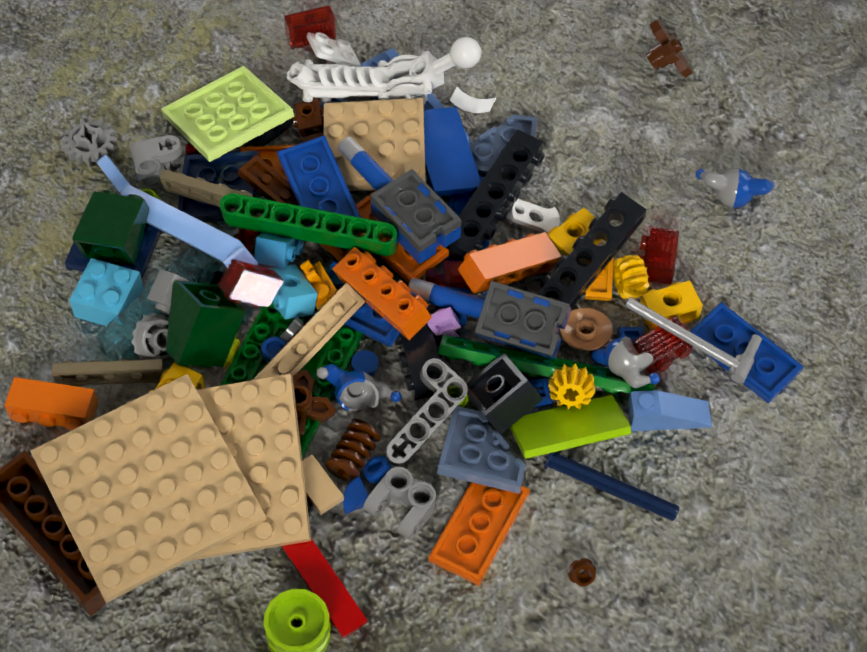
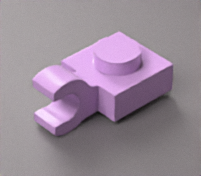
[427,307,461,338]

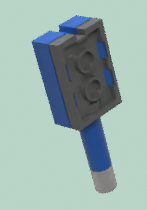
[338,137,461,264]
[408,278,571,360]

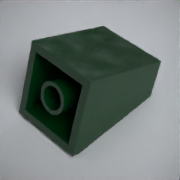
[72,190,149,266]
[166,280,245,368]

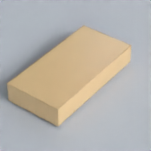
[302,454,344,515]

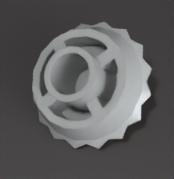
[131,313,171,362]

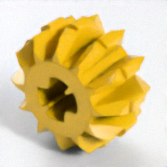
[613,255,649,299]
[548,363,595,410]

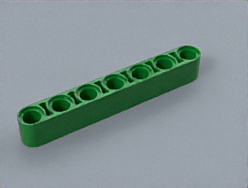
[219,193,398,256]

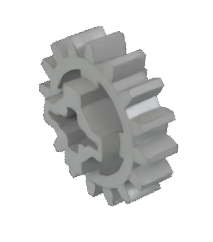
[62,117,118,167]

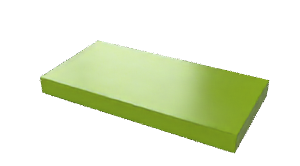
[510,395,631,459]

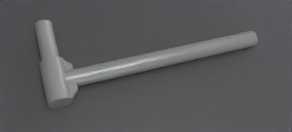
[625,297,762,384]

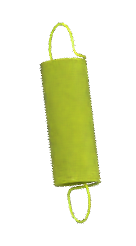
[224,334,240,372]

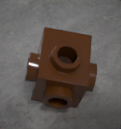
[292,98,324,137]

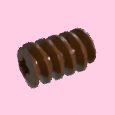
[325,418,381,480]

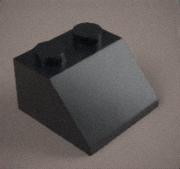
[466,353,543,434]

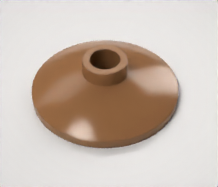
[559,308,613,350]

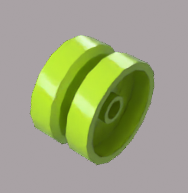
[263,589,331,652]

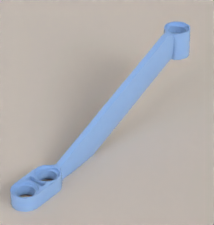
[96,154,258,280]

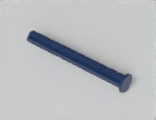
[544,452,679,521]

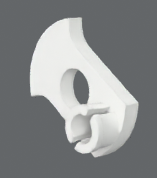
[507,199,560,234]

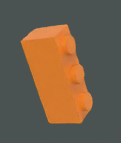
[4,377,99,431]

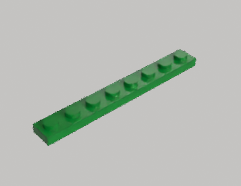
[439,335,655,394]

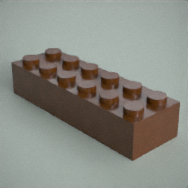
[0,450,106,617]

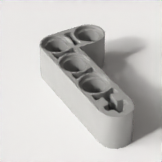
[384,358,468,466]

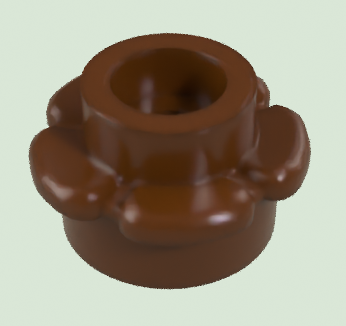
[568,558,596,586]

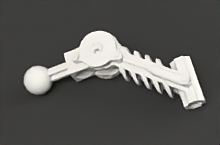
[287,36,482,104]

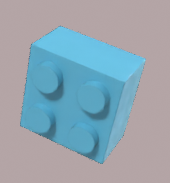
[69,258,144,331]

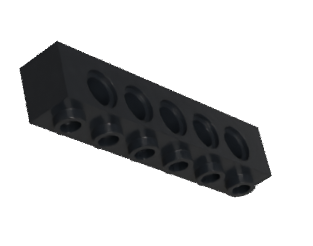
[446,129,545,263]
[537,192,647,309]

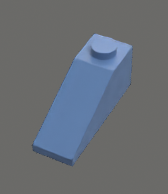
[627,390,712,431]

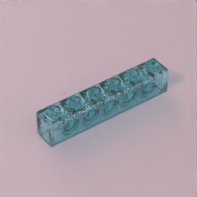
[96,246,225,361]

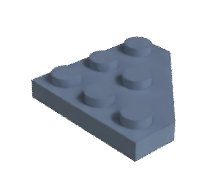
[469,115,538,182]
[437,406,526,494]

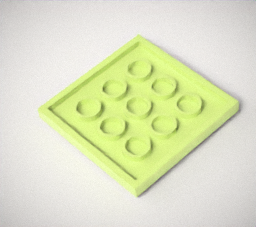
[161,66,294,162]

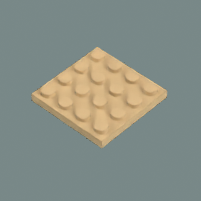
[324,98,426,191]

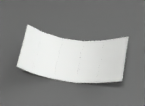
[450,87,496,113]

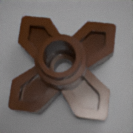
[646,19,694,78]
[292,369,336,438]

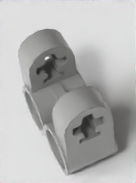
[130,135,184,190]
[363,467,436,540]

